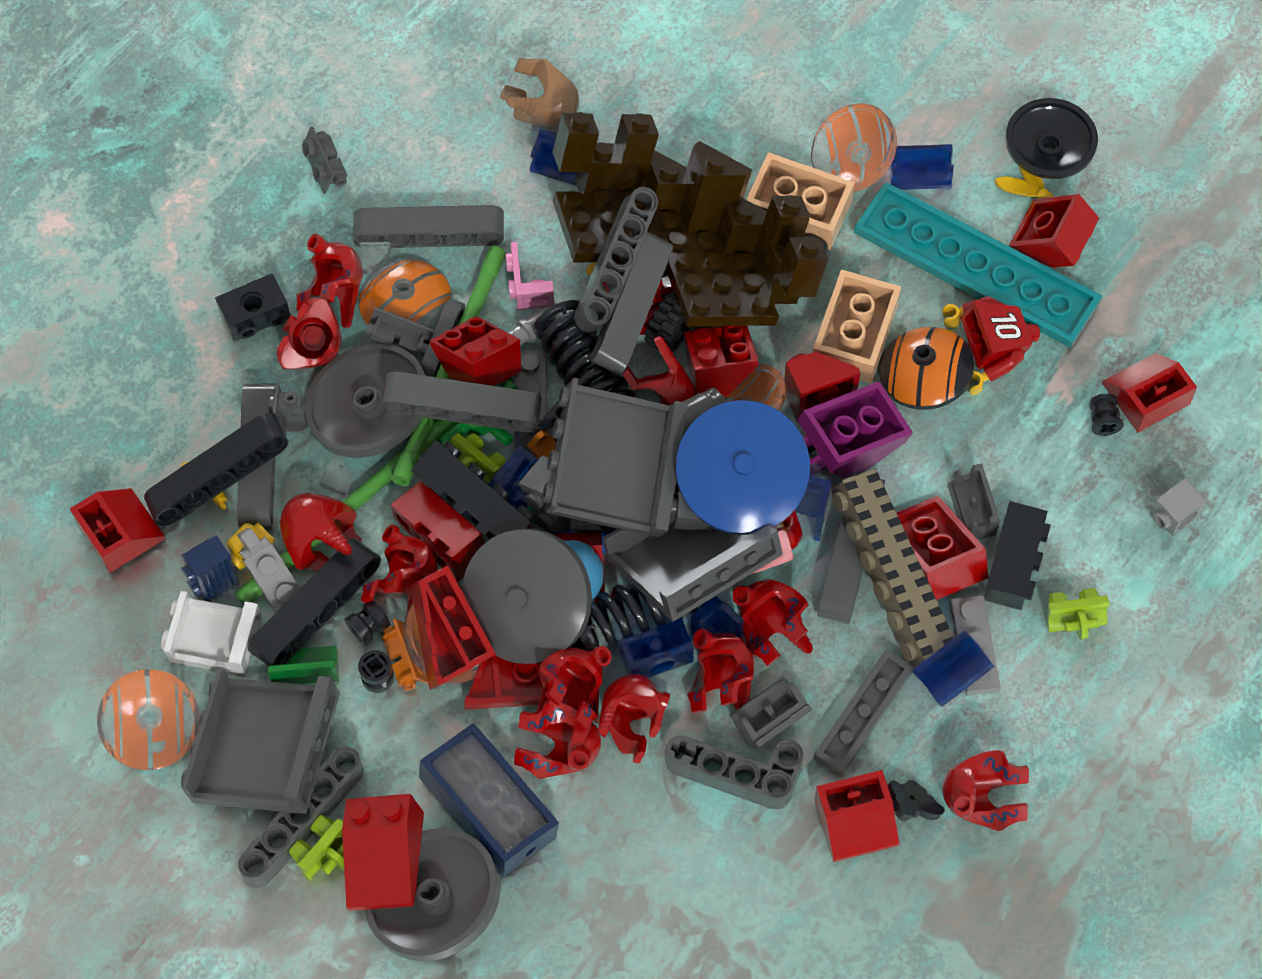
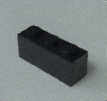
[984,501,1051,610]

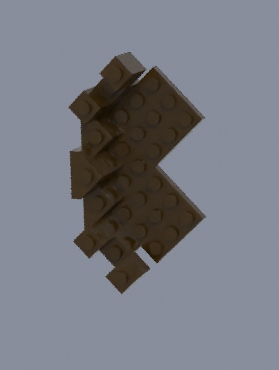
[553,112,828,326]

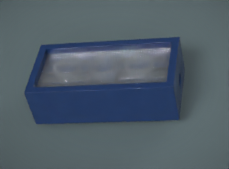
[419,723,559,877]

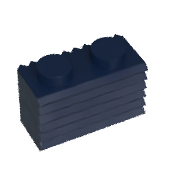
[181,534,240,602]

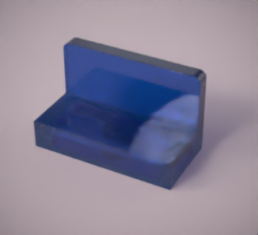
[795,476,832,541]
[690,596,744,644]
[912,631,995,707]

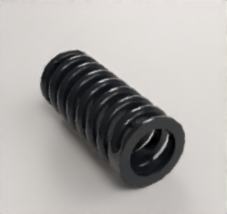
[533,300,636,398]
[575,581,716,651]

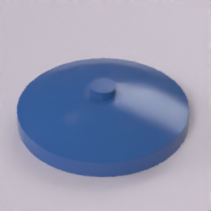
[676,400,810,535]

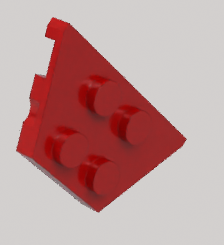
[464,655,543,710]

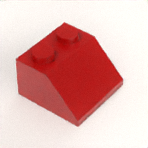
[1009,194,1099,268]
[784,351,861,422]

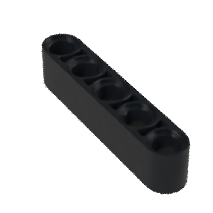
[144,413,289,527]
[248,538,381,666]

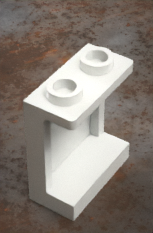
[161,591,262,676]

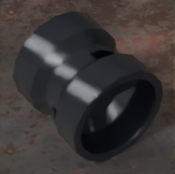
[344,601,391,645]
[358,650,394,693]

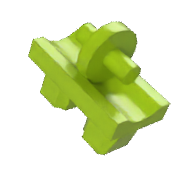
[451,433,506,487]
[1047,588,1110,640]
[289,815,344,881]

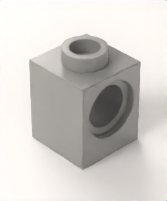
[1151,478,1207,536]

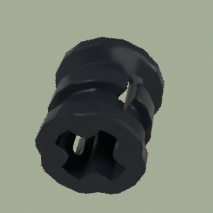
[1089,394,1124,436]

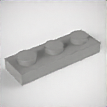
[950,596,1001,696]

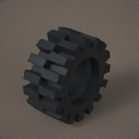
[644,293,689,352]

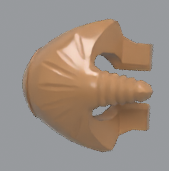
[500,57,579,128]

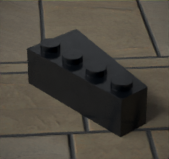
[411,440,539,539]

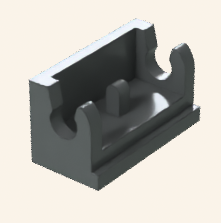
[947,463,1000,539]
[729,678,812,748]

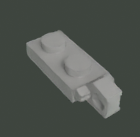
[237,527,300,613]

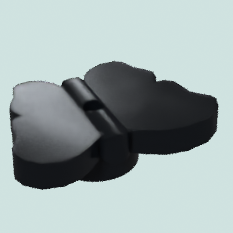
[887,780,945,821]

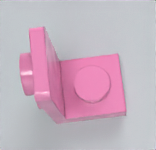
[505,241,555,310]

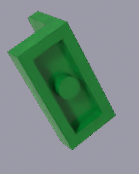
[268,646,339,684]

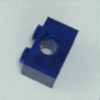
[619,618,694,678]

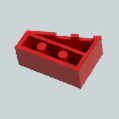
[390,481,485,583]

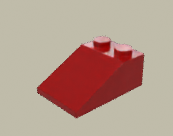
[897,496,988,600]
[342,794,424,911]

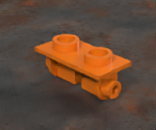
[382,619,428,691]

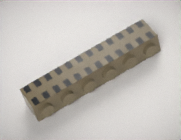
[831,469,958,669]

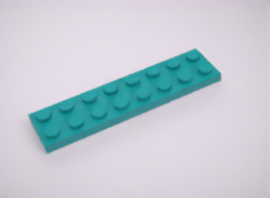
[854,182,1102,348]

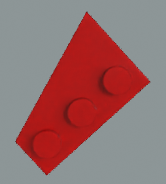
[410,565,496,690]

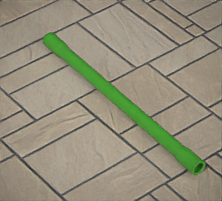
[391,246,506,486]
[234,419,459,605]

